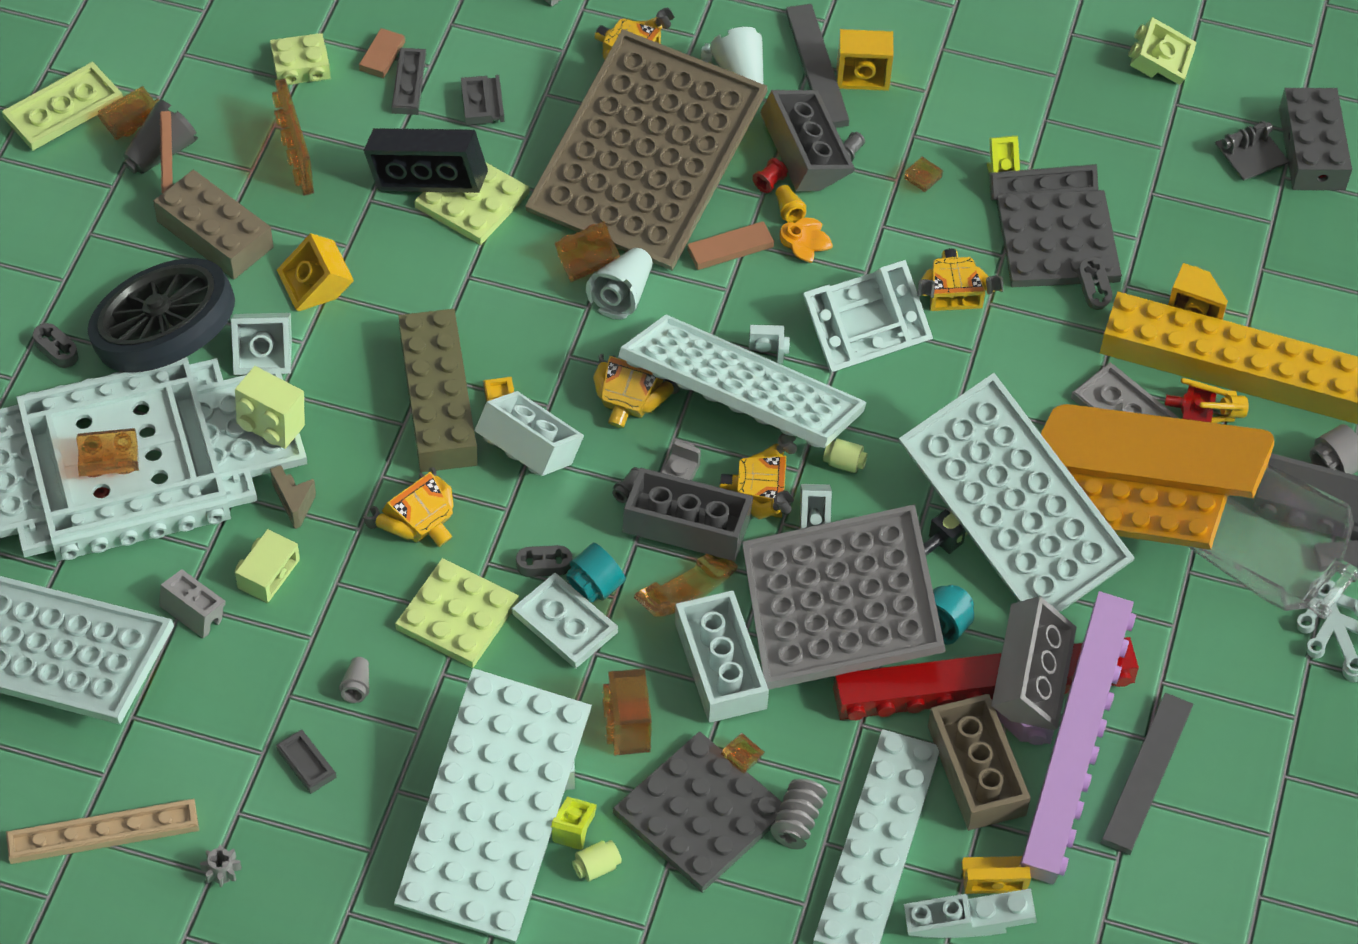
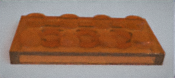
[272,78,314,196]

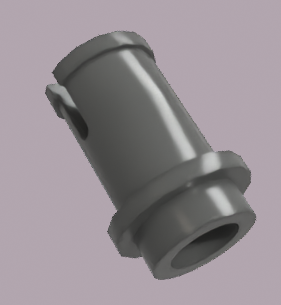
[843,132,865,161]
[612,467,640,503]

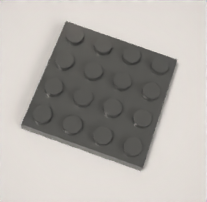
[996,190,1122,287]
[613,731,782,892]

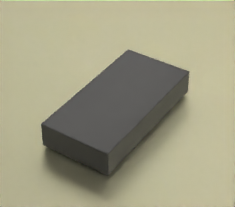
[276,729,337,794]

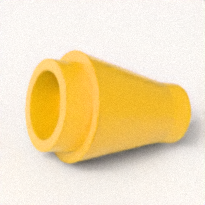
[775,185,806,223]

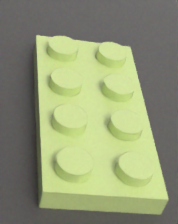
[2,62,123,151]

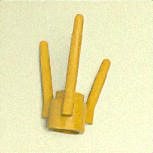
[1180,378,1249,423]

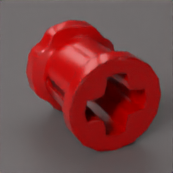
[752,158,788,193]

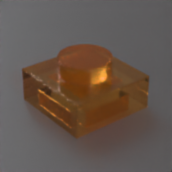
[904,156,943,192]
[721,733,765,774]

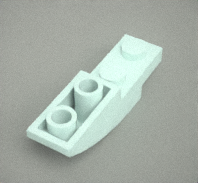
[904,888,1037,938]

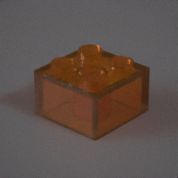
[603,668,652,755]

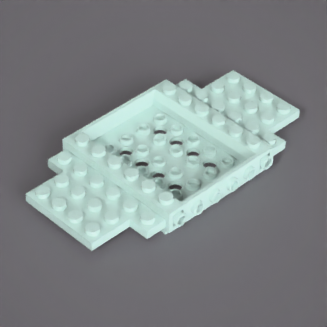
[0,357,307,561]

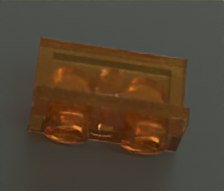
[98,86,159,140]
[555,222,620,282]
[76,428,139,477]

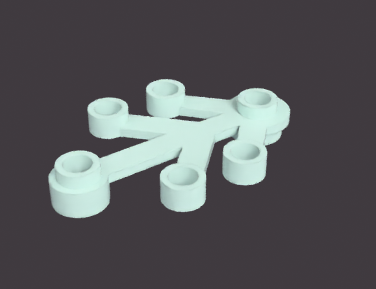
[1297,579,1358,682]

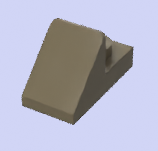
[270,465,316,529]

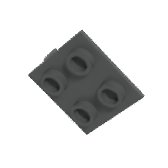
[1215,121,1289,181]

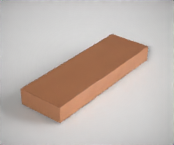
[160,111,173,193]
[687,221,774,270]

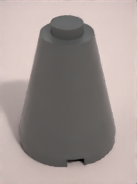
[123,99,198,174]

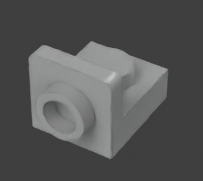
[661,440,701,480]

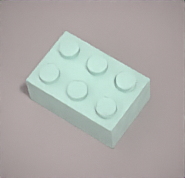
[474,391,584,476]

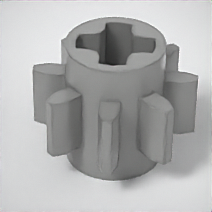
[200,845,241,887]

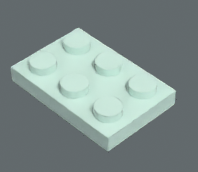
[512,573,618,669]

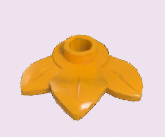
[779,217,832,263]

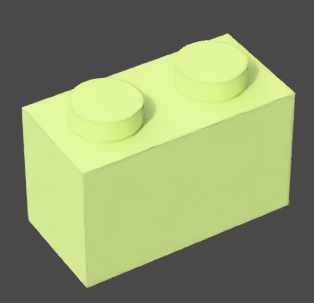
[235,529,300,603]

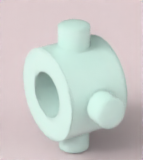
[701,43,712,63]

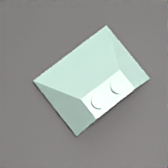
[803,260,933,373]

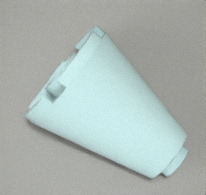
[710,27,763,84]
[586,248,653,319]

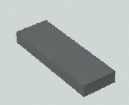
[392,48,427,115]

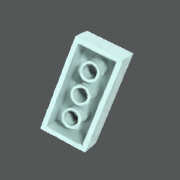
[675,591,769,723]

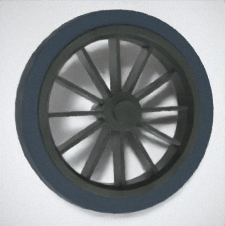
[88,258,235,373]

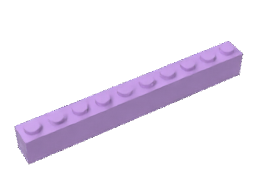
[1019,591,1136,885]

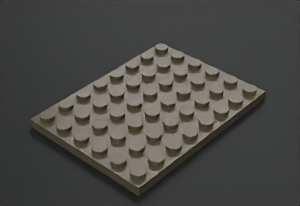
[525,29,768,271]

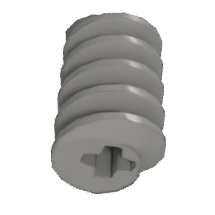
[770,779,827,850]

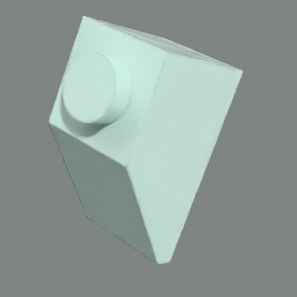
[800,484,832,529]

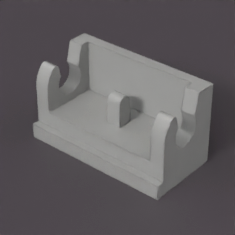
[159,569,226,638]

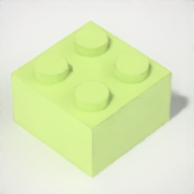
[235,366,305,449]

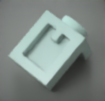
[749,325,790,364]

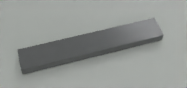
[786,4,849,128]
[1101,693,1193,855]

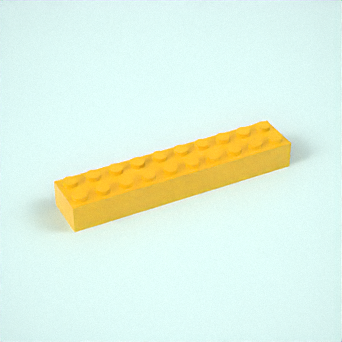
[1099,291,1358,424]

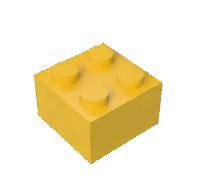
[837,29,894,91]

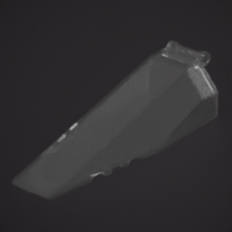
[1095,407,1358,619]

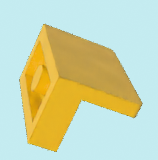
[962,856,1031,894]

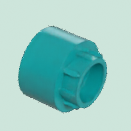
[566,542,626,602]
[933,585,975,645]

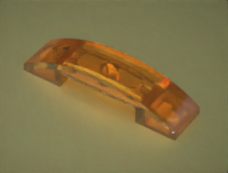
[634,554,738,617]

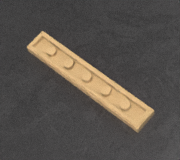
[6,799,199,864]

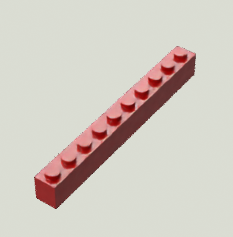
[833,637,1139,721]

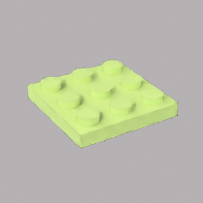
[415,163,529,245]
[395,558,519,668]

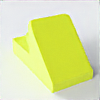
[987,135,1020,172]
[551,796,597,850]

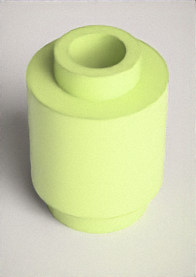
[823,438,868,473]
[572,840,622,882]

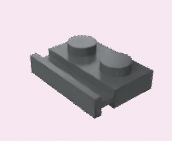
[461,75,504,125]

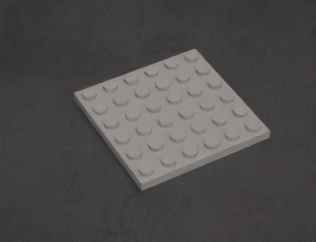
[742,504,946,690]

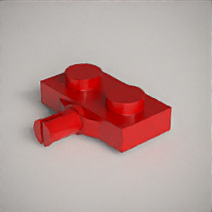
[1165,385,1217,423]

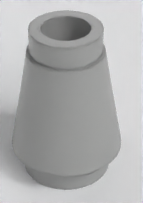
[339,657,369,703]

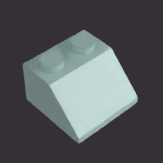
[231,313,292,375]

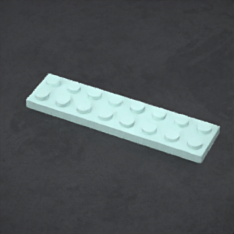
[813,729,939,944]

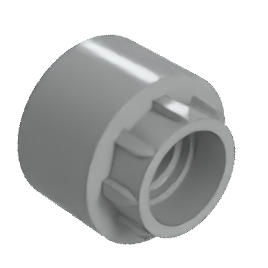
[1310,424,1358,474]

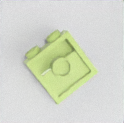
[1128,17,1197,85]
[270,33,331,86]

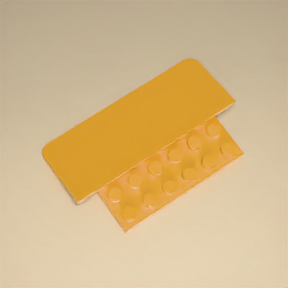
[1041,404,1274,550]

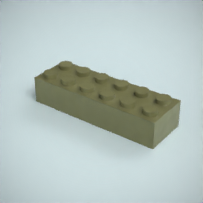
[398,309,478,473]

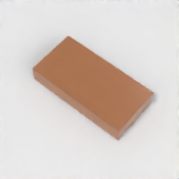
[359,28,405,78]

